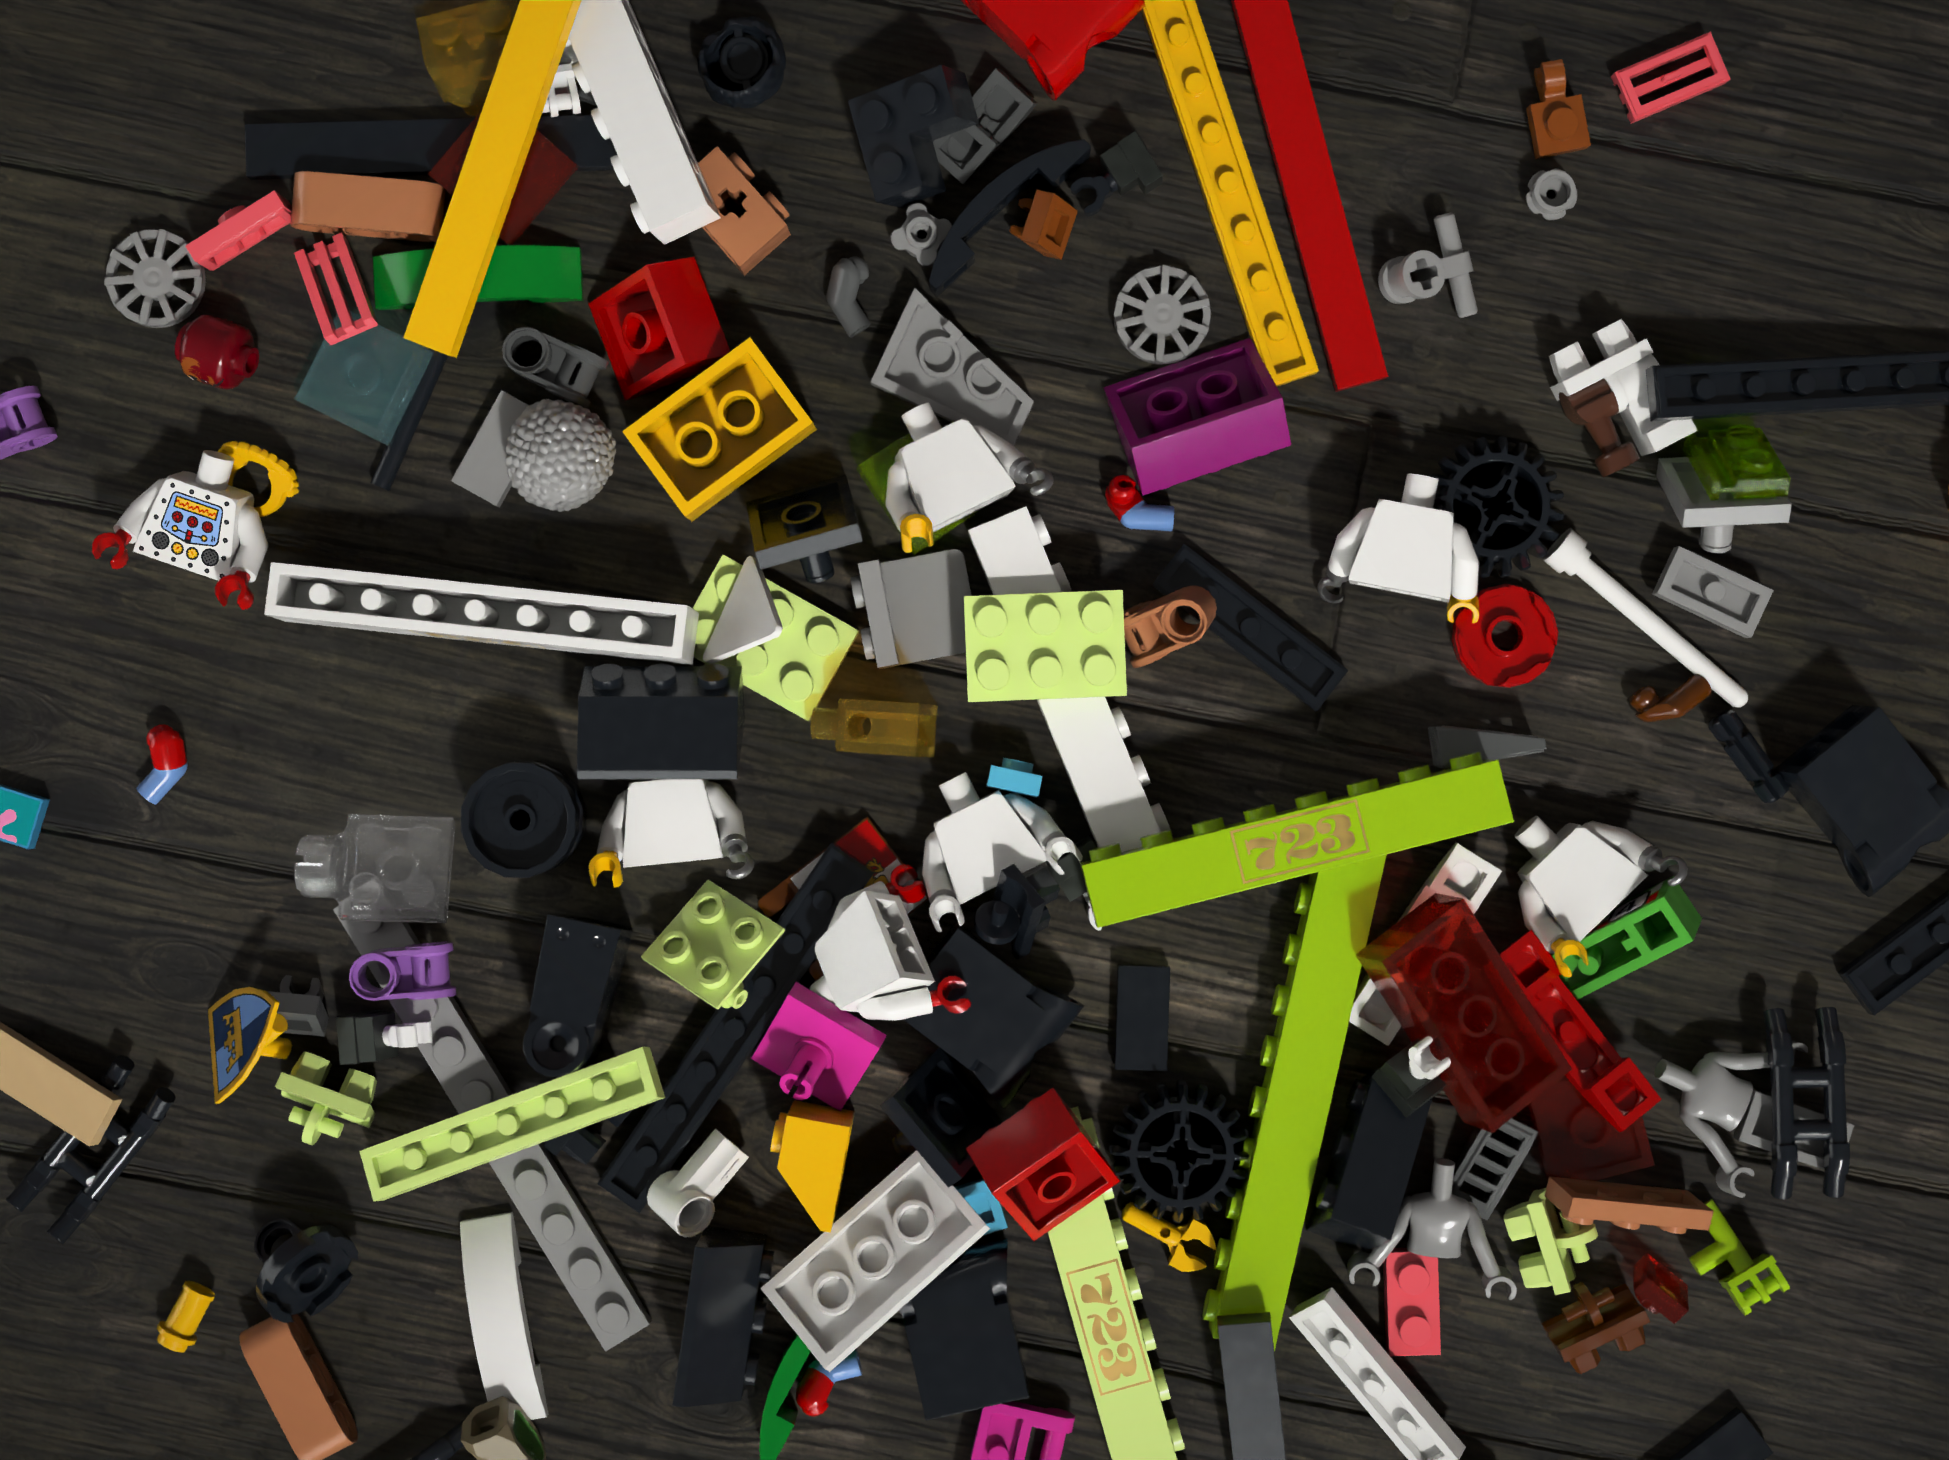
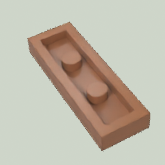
[1545,1177,1714,1234]

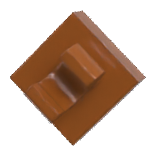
[1009,190,1078,260]

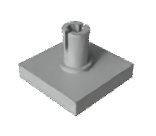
[1656,453,1792,553]

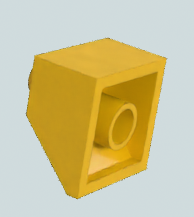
[770,1100,855,1233]

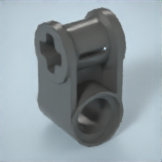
[502,327,609,409]

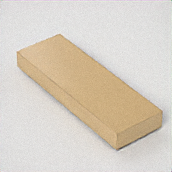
[0,1022,122,1146]

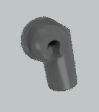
[826,256,871,338]

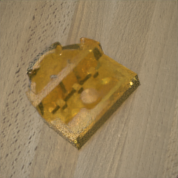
[416,0,520,116]

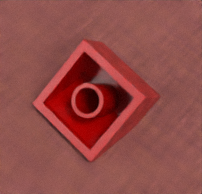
[588,257,730,400]
[966,1088,1120,1241]

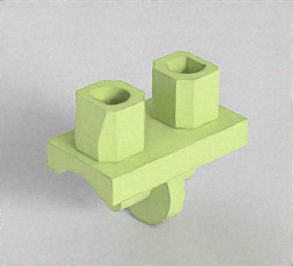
[275,1051,377,1145]
[1504,1188,1598,1295]

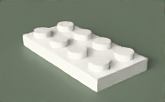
[760,1150,990,1372]

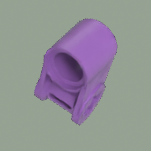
[0,386,58,460]
[349,942,457,1001]

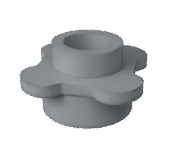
[891,203,952,266]

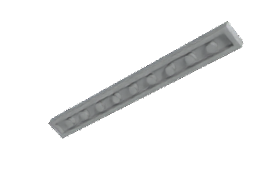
[333,881,652,1352]

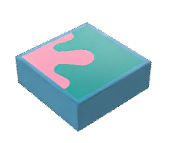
[0,784,50,849]

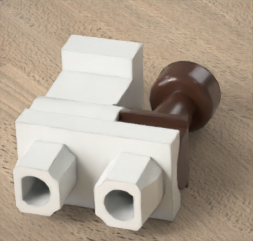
[1549,319,1698,478]

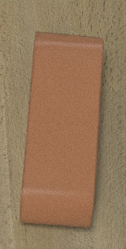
[290,171,446,242]
[239,1314,358,1460]

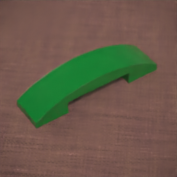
[373,245,584,310]
[759,1332,811,1460]

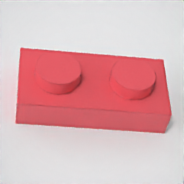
[1383,1248,1441,1356]

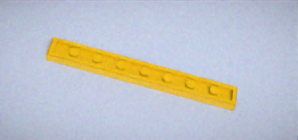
[403,0,581,358]
[1141,0,1319,387]

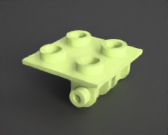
[641,880,785,1010]

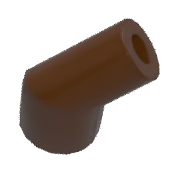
[1629,674,1712,723]

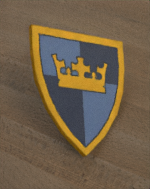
[208,987,292,1104]

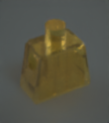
[810,698,938,757]

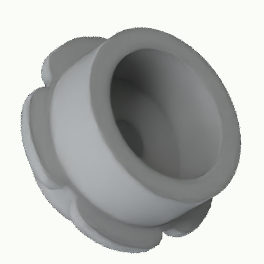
[1526,169,1577,220]

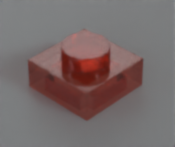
[1633,1253,1689,1324]

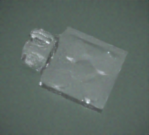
[294,814,456,923]

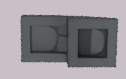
[933,68,1038,185]

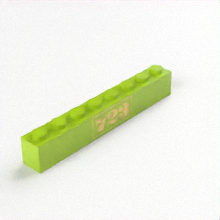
[1080,752,1514,928]

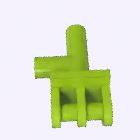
[1689,1199,1790,1316]

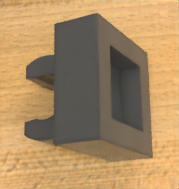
[268,975,329,1037]

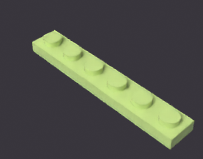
[359,1047,665,1202]

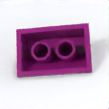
[1103,338,1291,495]

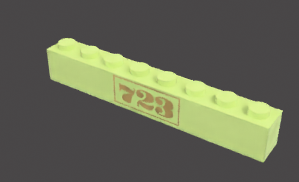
[1048,1107,1185,1460]

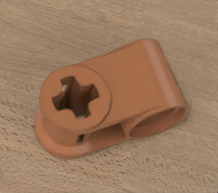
[1124,585,1217,668]

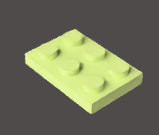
[693,555,860,721]
[964,590,1127,702]

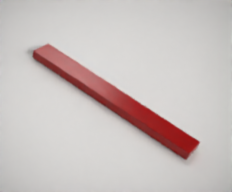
[1231,0,1388,392]

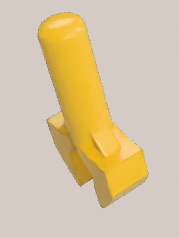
[1121,1202,1216,1272]

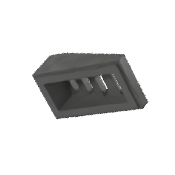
[1428,725,1547,768]
[1451,1103,1539,1221]

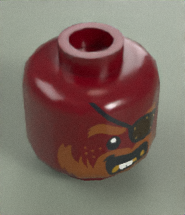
[175,315,259,389]

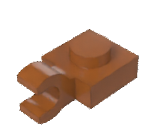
[1526,59,1591,160]

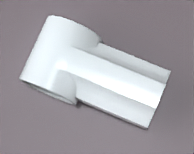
[647,1128,749,1238]

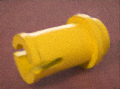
[156,1281,215,1353]

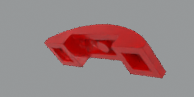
[1489,930,1662,1132]

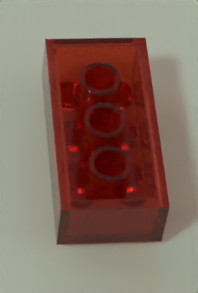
[1356,893,1572,1133]

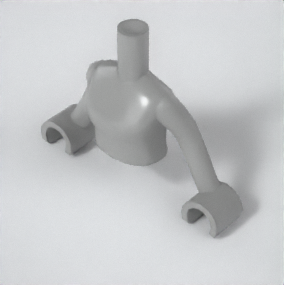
[1654,1041,1808,1198]
[1347,1158,1517,1300]

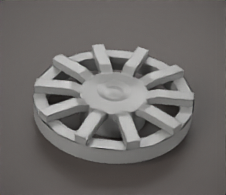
[104,229,206,328]
[1113,265,1211,364]

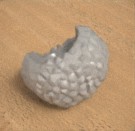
[505,399,616,512]

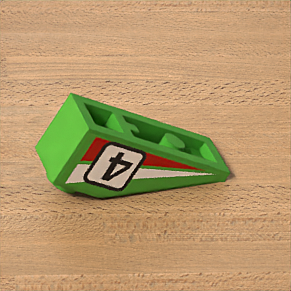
[1551,876,1702,1000]

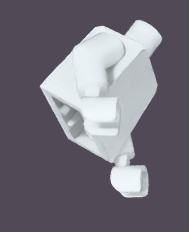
[922,772,1083,932]

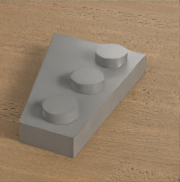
[870,288,1034,446]

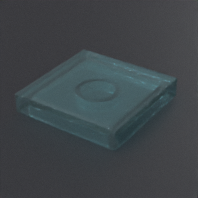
[295,311,434,445]

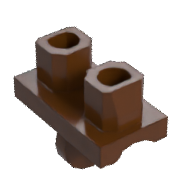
[1541,1282,1650,1374]

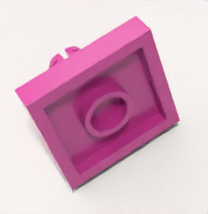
[751,982,887,1111]

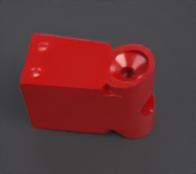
[961,0,1145,101]

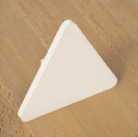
[703,556,783,664]

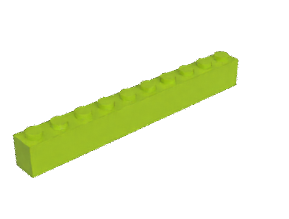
[1203,855,1387,1352]

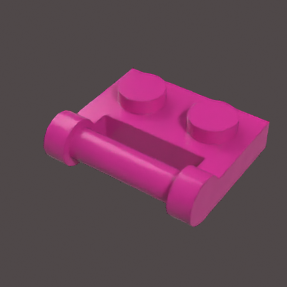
[970,1401,1076,1460]

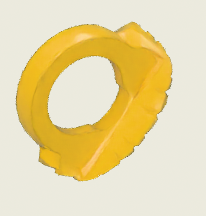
[218,441,299,517]

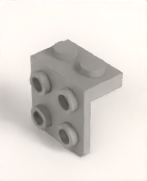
[851,549,972,669]

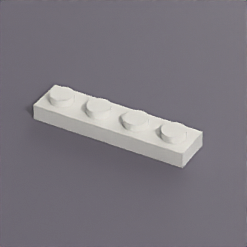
[1289,1287,1466,1460]

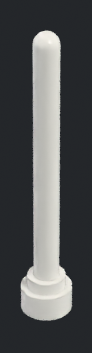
[1543,528,1748,707]

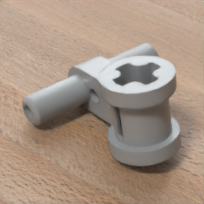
[1378,212,1478,318]

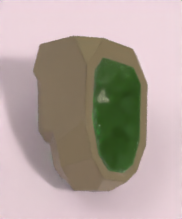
[461,1396,546,1460]

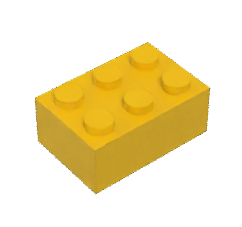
[622,337,817,522]

